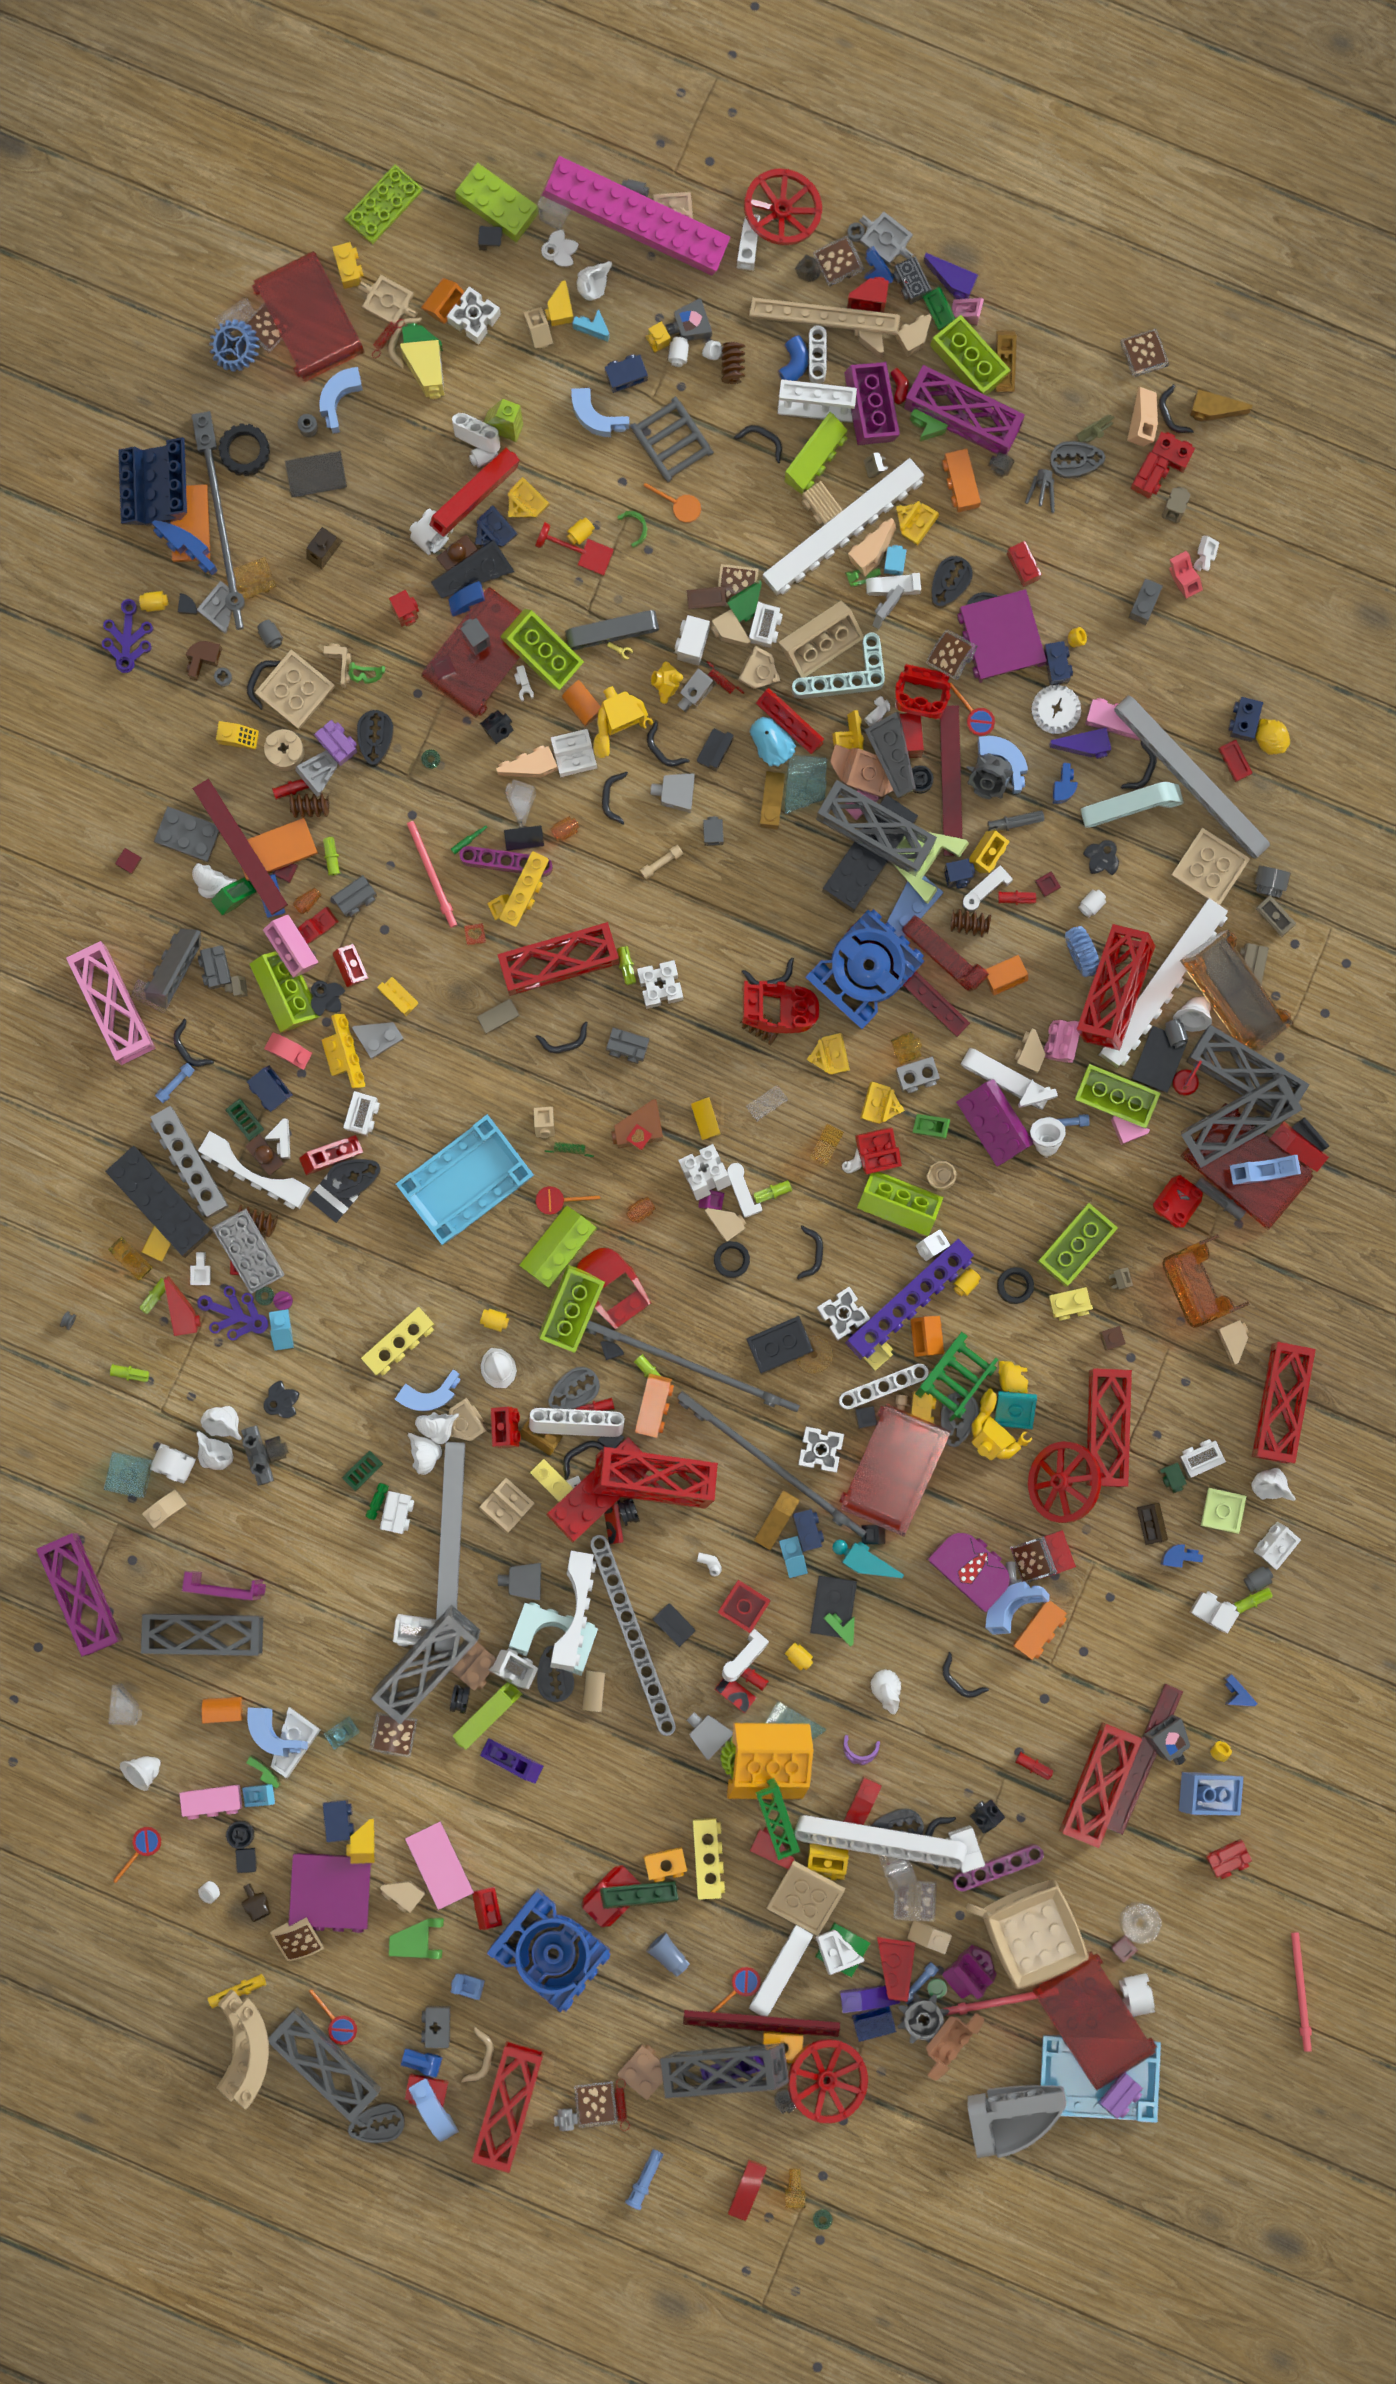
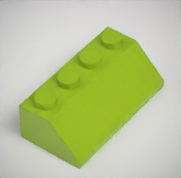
[930,315,1011,396]
[784,412,848,494]
[249,951,321,1033]
[1075,1064,1161,1128]
[857,1172,943,1236]
[519,1206,597,1289]
[538,1265,605,1353]

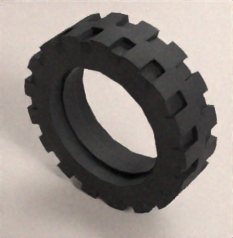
[218,423,270,476]

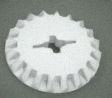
[1032,684,1081,734]

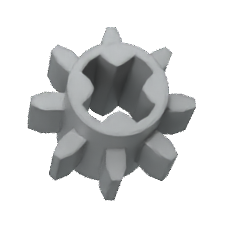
[554,2108,578,2131]

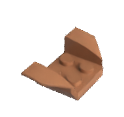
[830,744,893,798]
[926,2013,985,2081]

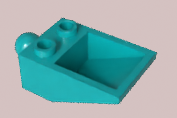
[832,1539,904,1578]

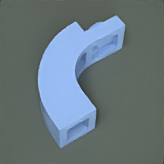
[319,367,363,433]
[571,388,629,437]
[977,736,1028,794]
[1230,1155,1301,1185]
[395,1370,461,1411]
[986,1582,1049,1635]
[247,1708,308,1757]
[408,2078,459,2142]

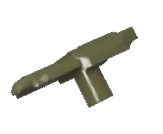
[1076,415,1115,442]

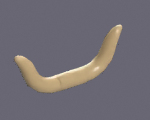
[388,318,422,369]
[461,2027,494,2082]

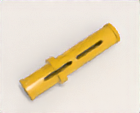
[208,1974,266,2009]

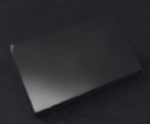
[504,825,544,851]

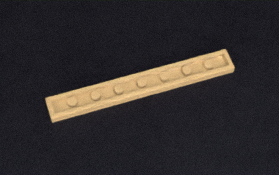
[749,297,900,335]

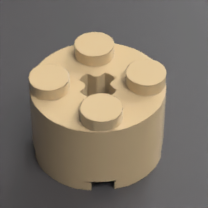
[264,729,305,771]

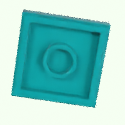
[994,1391,1037,1429]

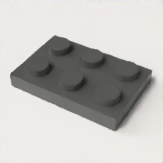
[154,806,220,863]

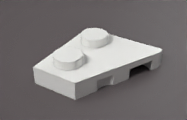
[816,1930,864,1975]

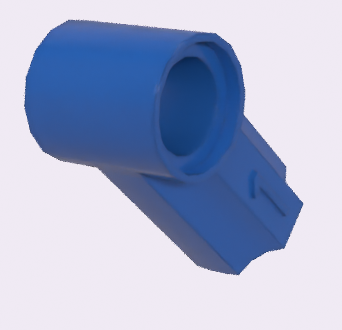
[401,2048,442,2077]

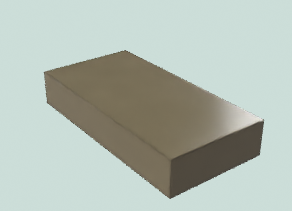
[477,999,520,1034]

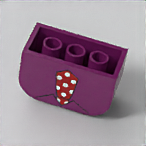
[926,1533,1009,1612]

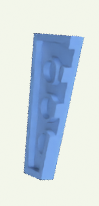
[887,876,943,937]

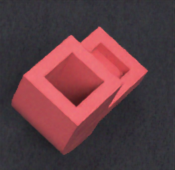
[1169,551,1203,599]
[264,1032,312,1070]

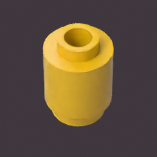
[566,517,595,545]
[140,591,168,612]
[953,1268,981,1297]
[480,1308,509,1332]
[784,1642,813,1671]

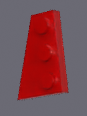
[877,1937,916,2002]

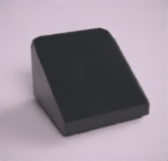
[862,1525,885,1544]
[236,1848,257,1873]

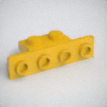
[832,710,864,750]
[500,851,549,927]
[322,1014,365,1088]

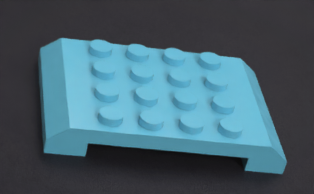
[396,1114,534,1245]
[1040,2035,1161,2122]

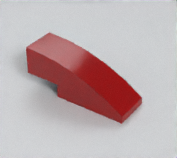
[728,2159,767,2221]

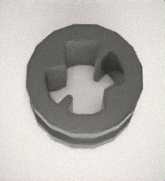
[847,223,864,242]
[214,668,232,686]
[60,1311,76,1330]

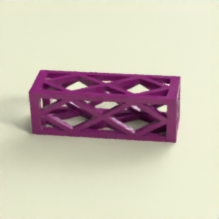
[904,365,1025,458]
[36,1533,123,1657]

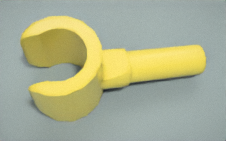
[607,642,633,660]

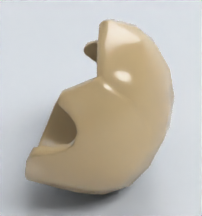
[927,1161,957,1190]

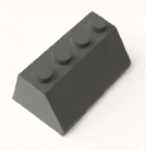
[144,929,201,1009]

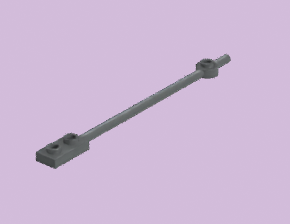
[192,411,245,630]
[585,1320,800,1412]
[677,1391,866,1537]

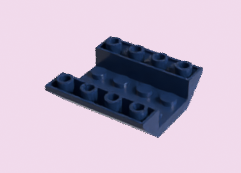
[118,437,187,526]

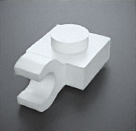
[1194,536,1219,571]
[514,665,534,702]
[190,1252,211,1285]

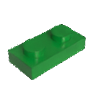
[923,287,956,330]

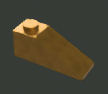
[996,331,1017,392]
[1190,389,1253,421]
[759,771,785,830]
[754,1490,800,1550]

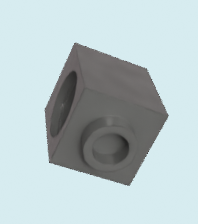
[703,816,724,846]

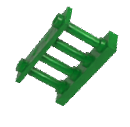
[915,1332,998,1422]

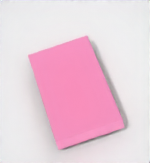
[405,1821,474,1910]

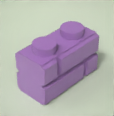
[314,720,357,766]
[1097,2072,1143,2119]

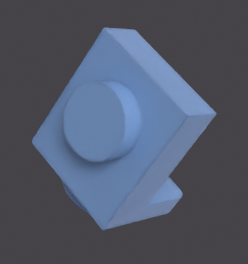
[451,1974,485,2000]

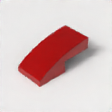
[297,907,339,945]

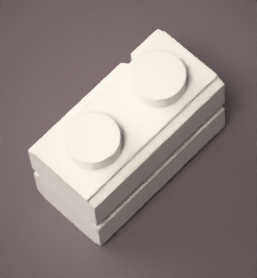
[380,1491,414,1534]

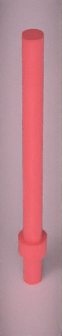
[407,821,457,928]
[1291,1932,1312,2052]
[942,1987,1059,2016]

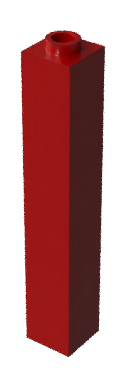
[429,448,520,537]

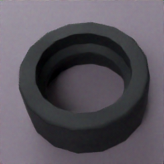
[714,1241,750,1278]
[997,1267,1034,1304]

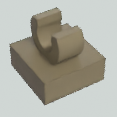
[864,452,888,478]
[224,976,248,997]
[1109,1267,1133,1289]

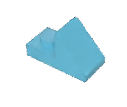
[573,310,609,342]
[269,1309,294,1351]
[779,1536,808,1578]
[242,1784,275,1807]

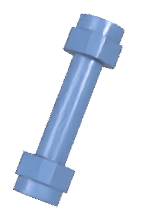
[155,1063,195,1103]
[1057,1114,1090,1127]
[905,1962,939,2005]

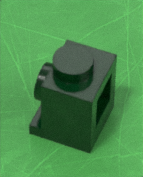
[1158,1463,1187,1494]

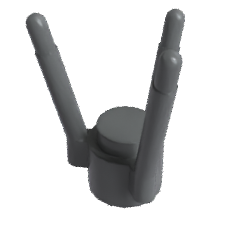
[1025,469,1055,513]

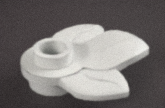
[542,230,578,267]

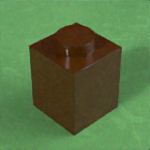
[1099,1326,1126,1351]

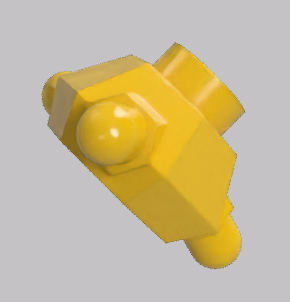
[651,661,683,704]

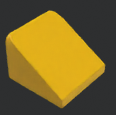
[487,894,510,920]

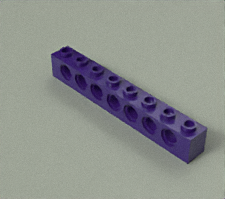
[845,1238,974,1360]

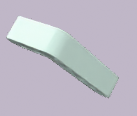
[792,633,885,699]
[1080,782,1184,828]

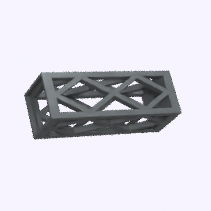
[816,780,937,877]
[1186,1025,1310,1121]
[1181,1073,1303,1168]
[371,1605,481,1724]
[141,1614,263,1656]
[268,2007,382,2123]
[660,2043,789,2098]

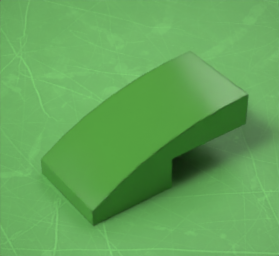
[247,1755,280,1788]

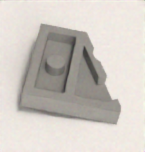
[196,581,235,634]
[872,585,905,630]
[295,750,338,797]
[352,1022,404,1059]

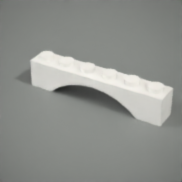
[198,1131,311,1210]
[550,1551,597,1671]

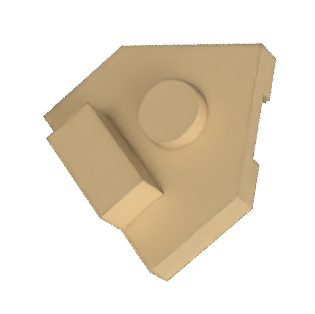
[738,646,780,689]
[449,1398,487,1441]

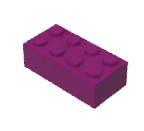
[844,362,900,445]
[956,1079,1033,1167]

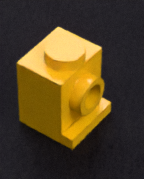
[645,321,671,353]

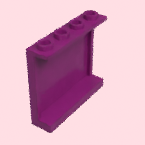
[957,589,1047,683]
[182,1571,266,1600]
[289,1853,372,1933]

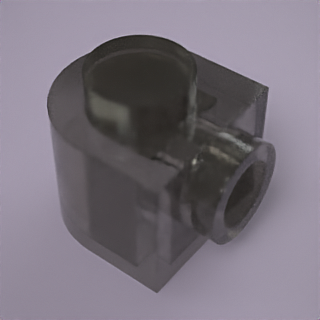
[795,255,821,282]
[988,452,1015,477]
[265,1436,289,1463]
[774,2088,796,2114]

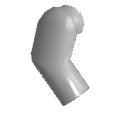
[1006,1562,1022,1586]

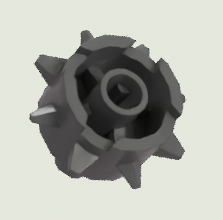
[966,753,1015,799]
[897,1993,949,2044]

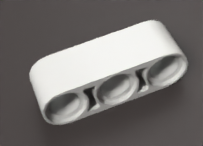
[809,326,826,384]
[452,413,500,453]

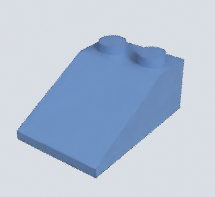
[1179,1772,1243,1815]

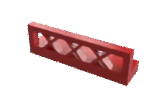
[756,688,824,754]

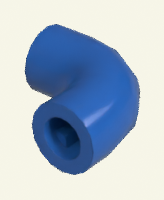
[778,335,809,381]

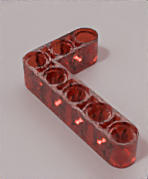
[901,915,989,992]

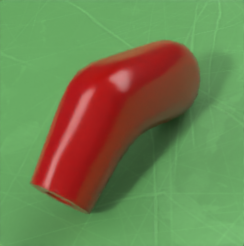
[890,368,909,405]

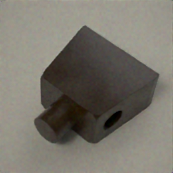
[306,527,343,570]

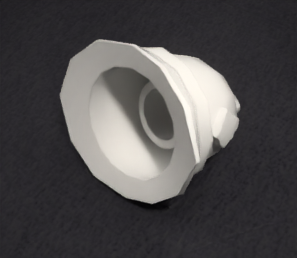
[1173,997,1212,1032]
[1030,1117,1066,1158]
[481,1348,517,1388]
[120,1756,161,1791]

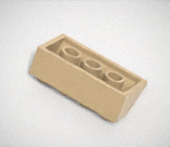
[779,601,864,678]

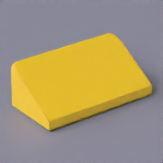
[691,1097,720,1140]
[141,1226,171,1262]

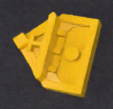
[508,477,550,517]
[896,501,939,545]
[807,1033,850,1075]
[860,1082,905,1124]

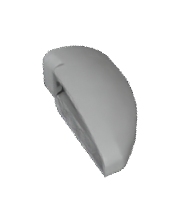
[968,2085,1066,2158]

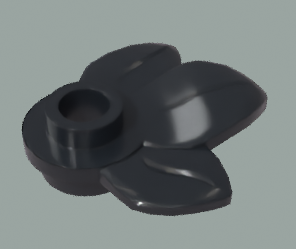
[1083,840,1119,875]
[311,981,345,1016]
[263,1381,299,1419]

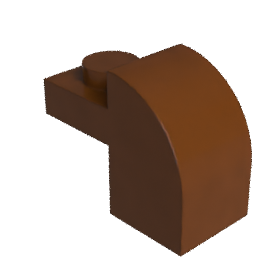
[186,641,222,681]

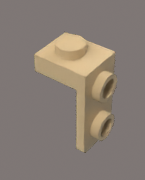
[324,643,351,688]

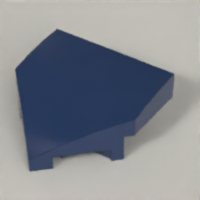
[475,505,518,547]

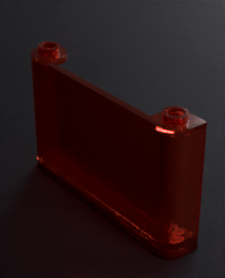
[252,251,365,382]
[421,587,522,718]
[1180,1102,1313,1230]
[839,1403,951,1537]
[1032,1950,1157,2091]

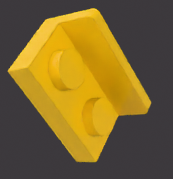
[377,977,419,1017]

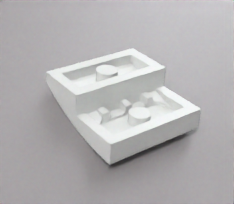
[551,729,597,777]

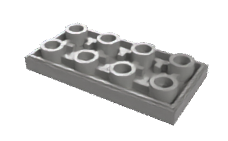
[212,1209,285,1294]

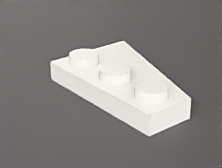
[271,1707,321,1778]

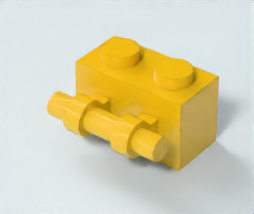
[807,1843,849,1881]

